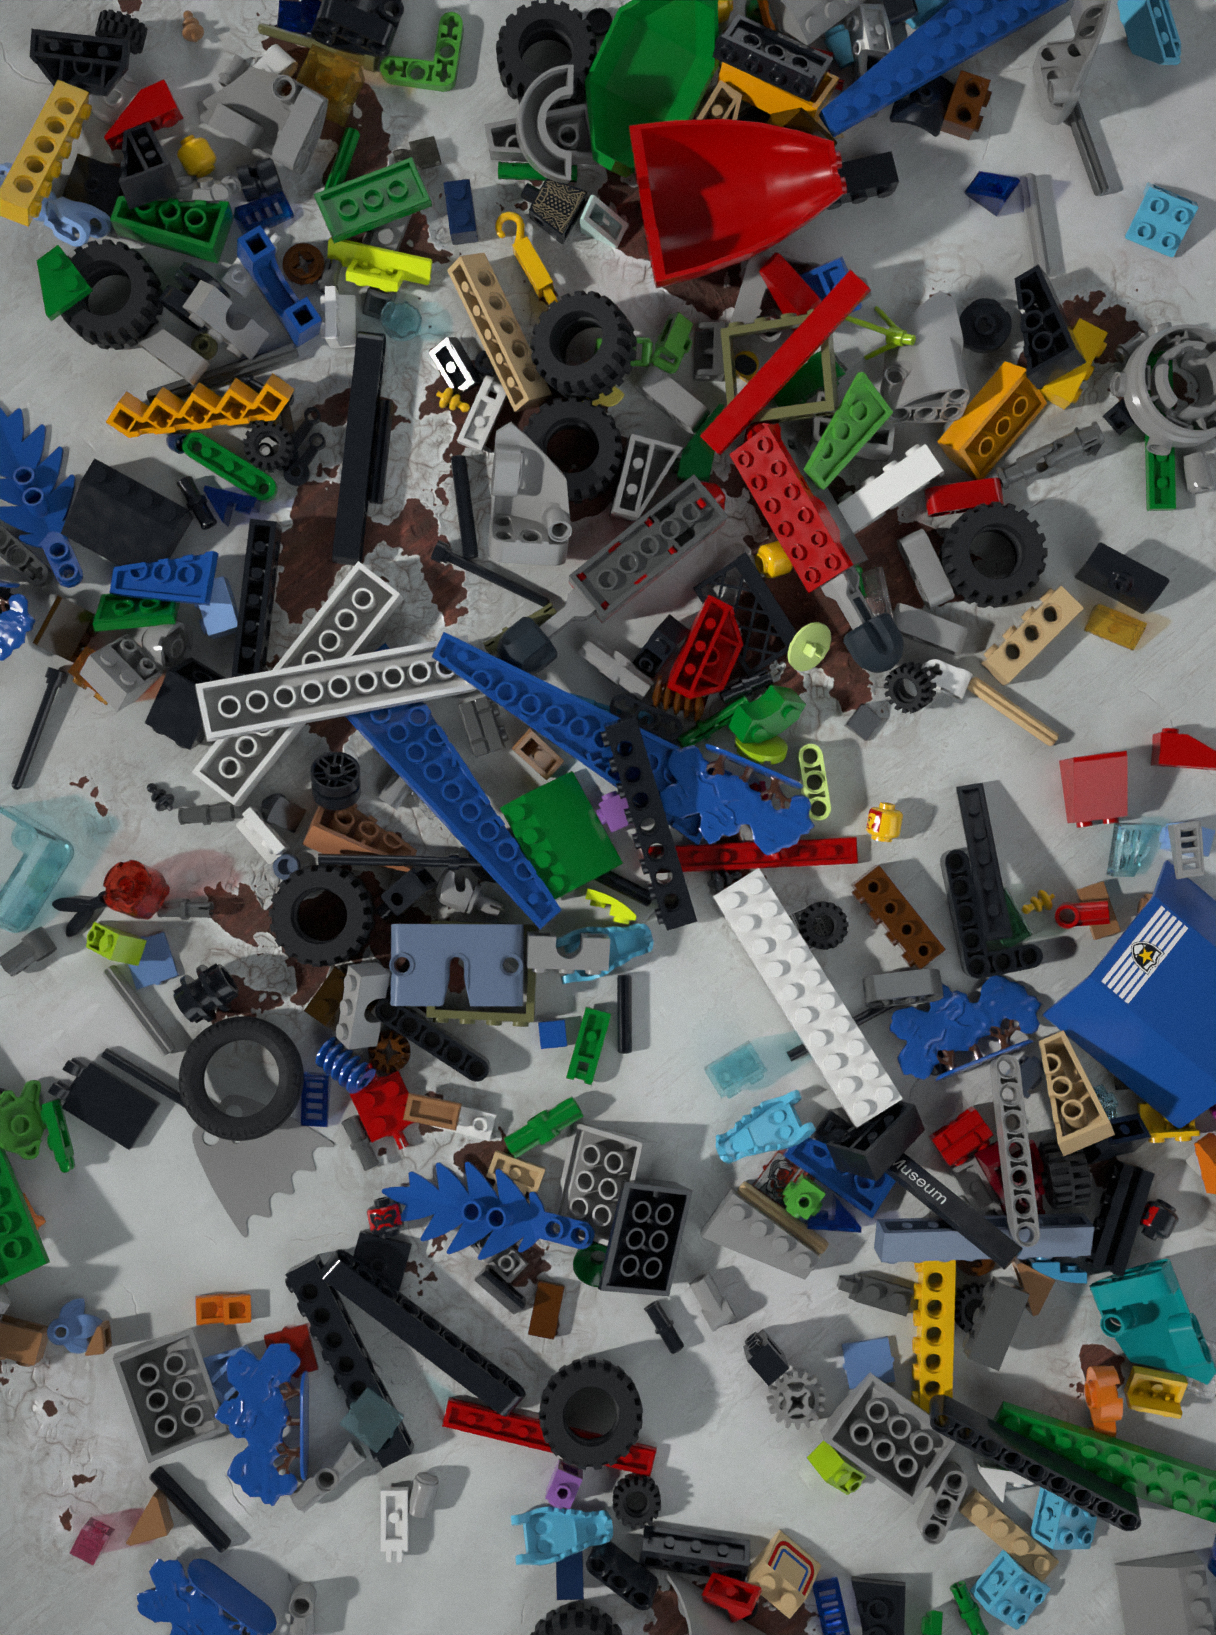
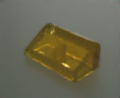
[1084,604,1147,651]

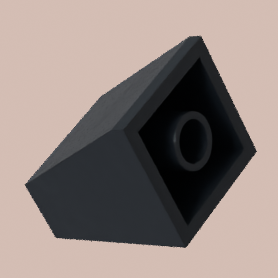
[145,657,227,750]

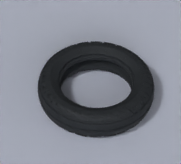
[179,1016,304,1141]

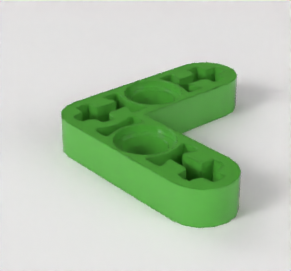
[380,12,464,92]

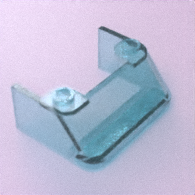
[0,805,74,933]

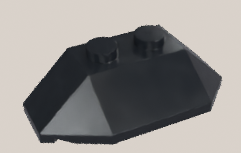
[29,28,131,97]

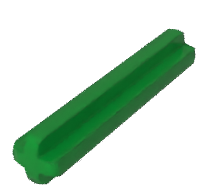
[324,127,360,190]

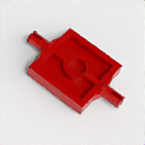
[350,1063,414,1150]

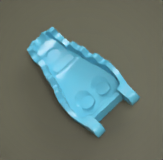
[556,923,654,985]
[716,1090,816,1164]
[511,1506,613,1566]

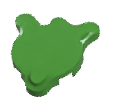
[0,1080,47,1160]

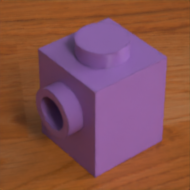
[596,790,633,833]
[545,1460,583,1510]

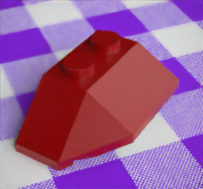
[667,595,743,699]

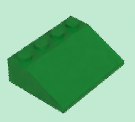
[500,771,624,901]

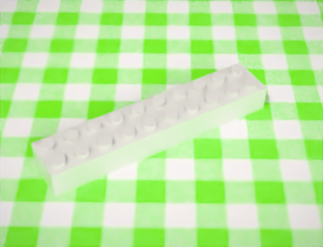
[192,561,404,806]
[196,635,476,742]
[712,868,903,1127]

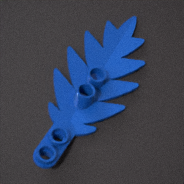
[0,407,83,588]
[382,1162,595,1260]

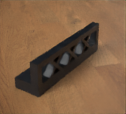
[639,1525,750,1582]

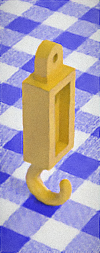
[495,211,558,304]

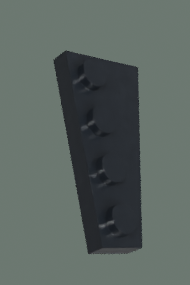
[851,1577,906,1635]

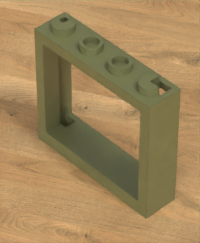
[721,309,839,428]
[426,920,539,1027]

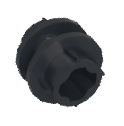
[173,963,239,1023]

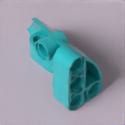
[1089,1259,1216,1385]

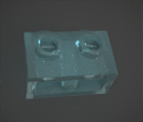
[704,1040,767,1099]

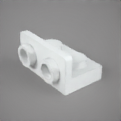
[845,4,895,61]
[236,807,290,864]

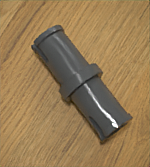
[178,804,235,825]
[157,899,214,920]
[341,1115,380,1171]

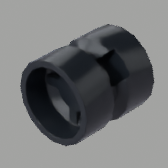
[236,157,283,202]

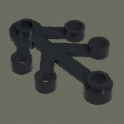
[252,394,326,486]

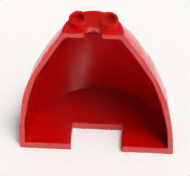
[629,119,847,288]

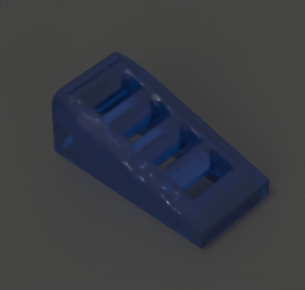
[234,192,294,236]
[301,1072,331,1127]
[812,1577,850,1635]

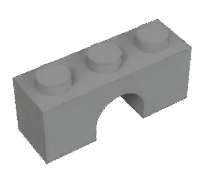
[183,280,269,360]
[525,931,610,975]
[336,962,390,1050]

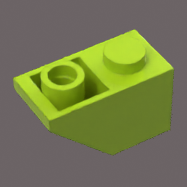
[86,922,146,966]
[807,1440,867,1495]

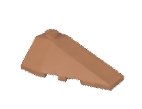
[302,803,417,872]

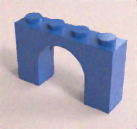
[237,225,322,348]

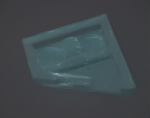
[1107,822,1162,877]

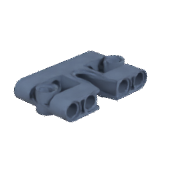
[389,924,524,1006]

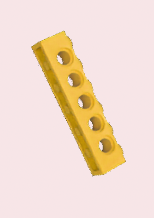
[0,80,92,227]
[911,1260,956,1414]

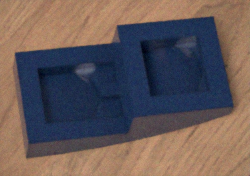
[556,1551,584,1600]

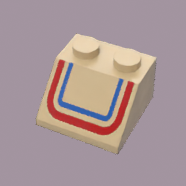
[746,1529,821,1619]

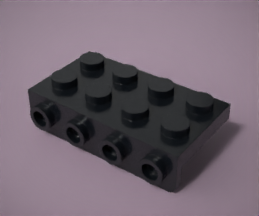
[712,14,834,102]

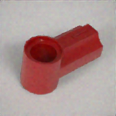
[1055,900,1110,929]

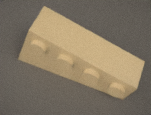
[1039,1030,1115,1156]

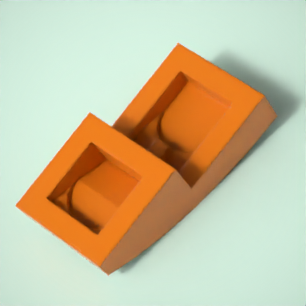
[195,1294,251,1325]

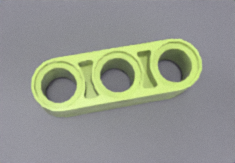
[796,744,831,821]

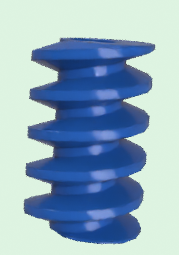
[315,1037,376,1094]

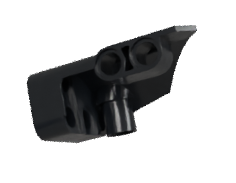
[311,0,404,57]

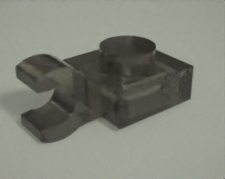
[393,136,441,171]

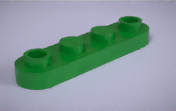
[182,432,278,502]

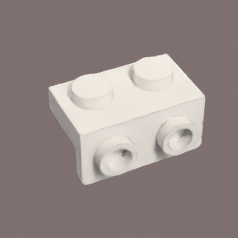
[320,286,356,349]

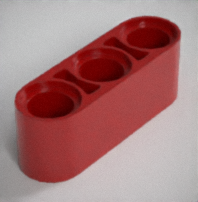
[924,477,1004,517]

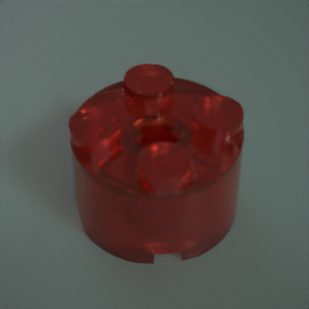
[103,860,170,920]

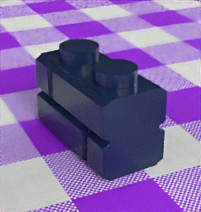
[443,179,479,245]

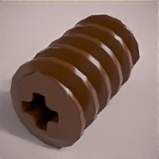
[651,675,709,722]

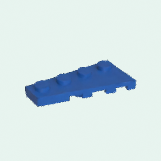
[109,551,219,606]
[782,1137,896,1218]

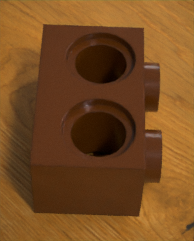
[941,70,992,140]

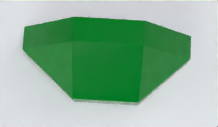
[585,0,719,178]

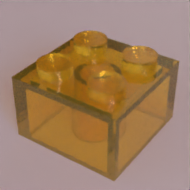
[291,44,365,126]

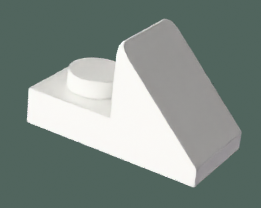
[974,1458,1033,1502]

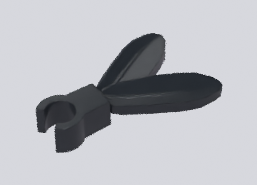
[52,890,116,937]

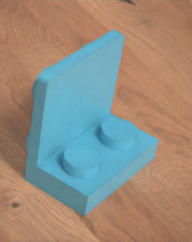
[1125,182,1199,257]
[1030,1487,1097,1550]
[969,1549,1050,1630]

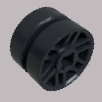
[310,752,361,810]

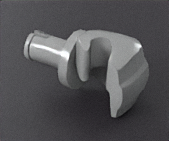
[435,868,504,918]

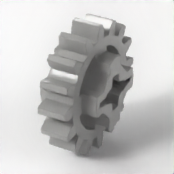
[767,1368,826,1430]

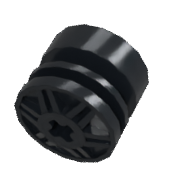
[158,262,231,334]

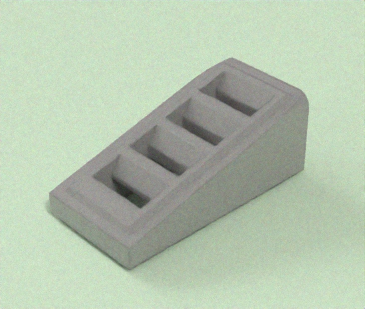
[1168,821,1205,879]

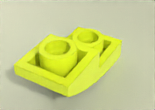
[585,888,636,925]

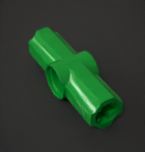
[504,1096,584,1159]

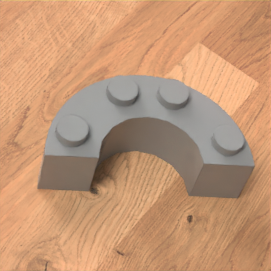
[516,65,574,184]

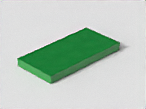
[314,157,432,244]

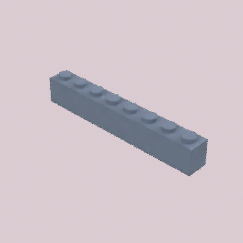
[874,1213,1094,1264]

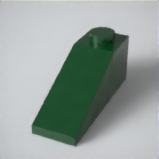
[673,404,724,483]

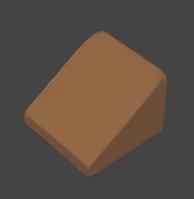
[85,1320,112,1356]

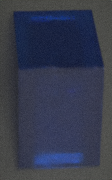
[965,171,1020,217]

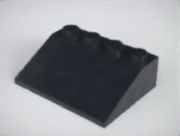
[61,458,194,566]
[598,1179,693,1297]

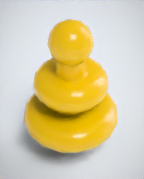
[436,387,470,412]
[1021,890,1055,914]

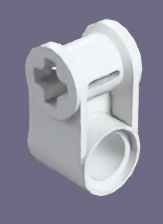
[252,44,298,77]
[921,659,973,700]

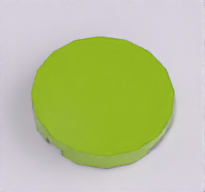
[734,736,788,765]

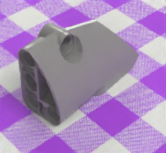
[1033,0,1111,125]
[197,67,328,175]
[730,251,872,342]
[879,291,970,423]
[488,422,572,566]
[665,1573,767,1635]

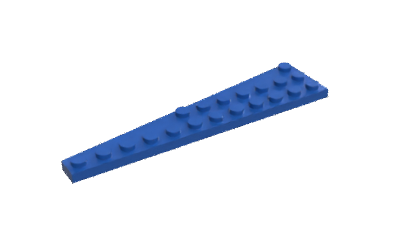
[819,0,1069,138]
[432,632,732,845]
[345,642,561,930]

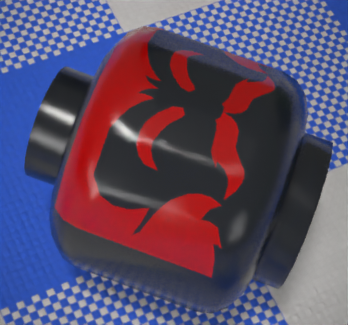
[367,1196,404,1239]
[1139,1199,1179,1241]

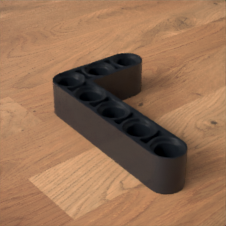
[940,850,1043,979]
[375,959,490,1082]

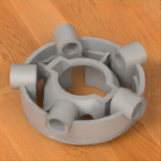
[1110,322,1216,456]

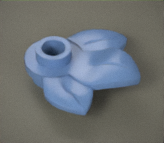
[47,1298,103,1354]

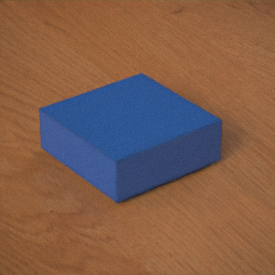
[538,1019,568,1049]

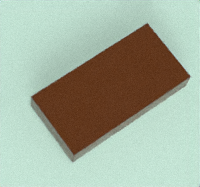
[528,1280,565,1340]

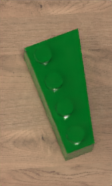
[110,196,234,264]

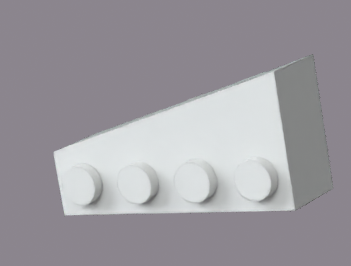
[837,444,945,534]

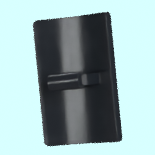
[889,75,954,137]
[1074,542,1170,614]

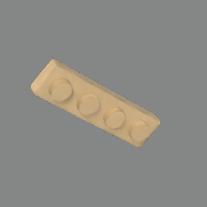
[958,1488,1059,1582]

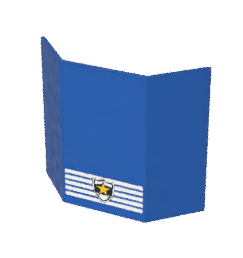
[1042,860,1216,1129]

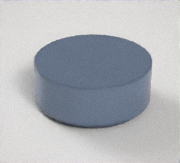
[273,854,301,880]

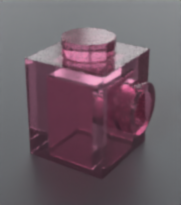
[69,1517,115,1565]

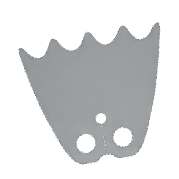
[192,1095,334,1237]

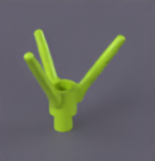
[845,306,916,360]

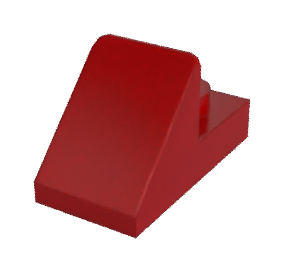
[701,1572,762,1623]

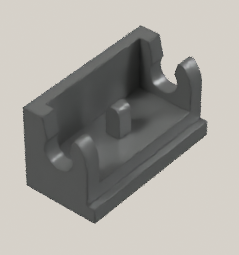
[694,321,725,382]

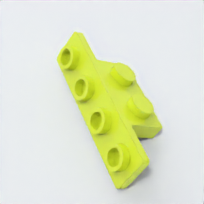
[327,237,432,292]

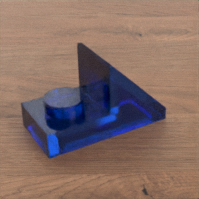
[277,0,321,33]
[203,485,261,527]
[804,1194,862,1233]

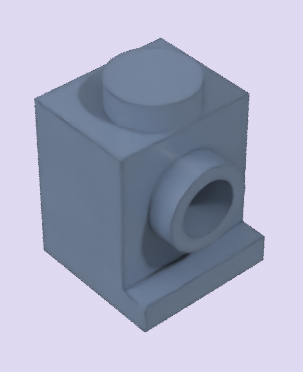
[1004,1054,1045,1099]

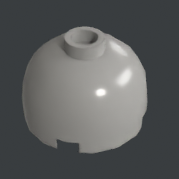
[141,620,193,672]

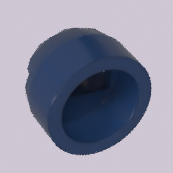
[166,431,187,454]

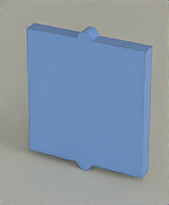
[128,932,179,990]
[842,1336,896,1389]

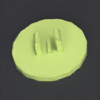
[787,622,831,672]

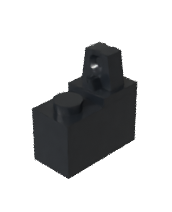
[1082,1113,1151,1165]

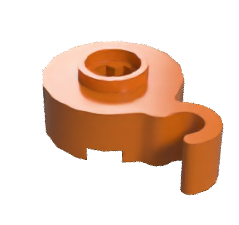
[1084,1365,1123,1438]

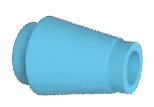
[824,24,854,69]

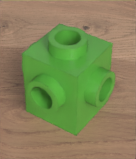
[783,1173,826,1220]

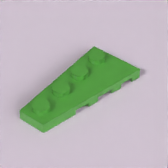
[803,372,893,490]

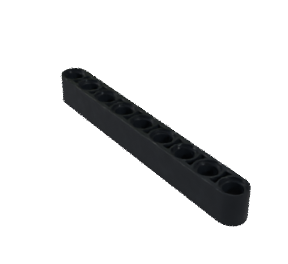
[332,331,386,566]
[320,1249,526,1417]
[929,1395,1141,1531]

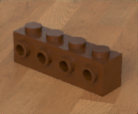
[851,865,946,969]

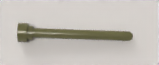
[258,23,380,73]

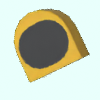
[734,351,759,383]

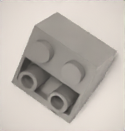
[80,633,165,712]

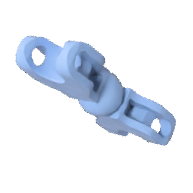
[0,162,112,247]

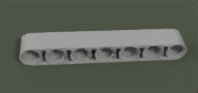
[990,1054,1040,1247]

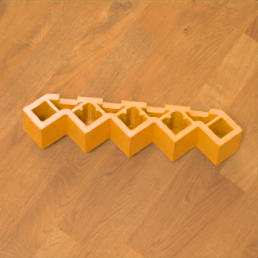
[106,373,295,438]

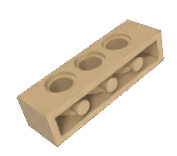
[981,585,1084,686]

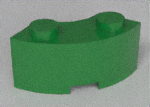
[773,351,846,407]
[728,685,806,743]

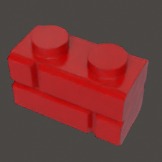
[928,1106,994,1166]

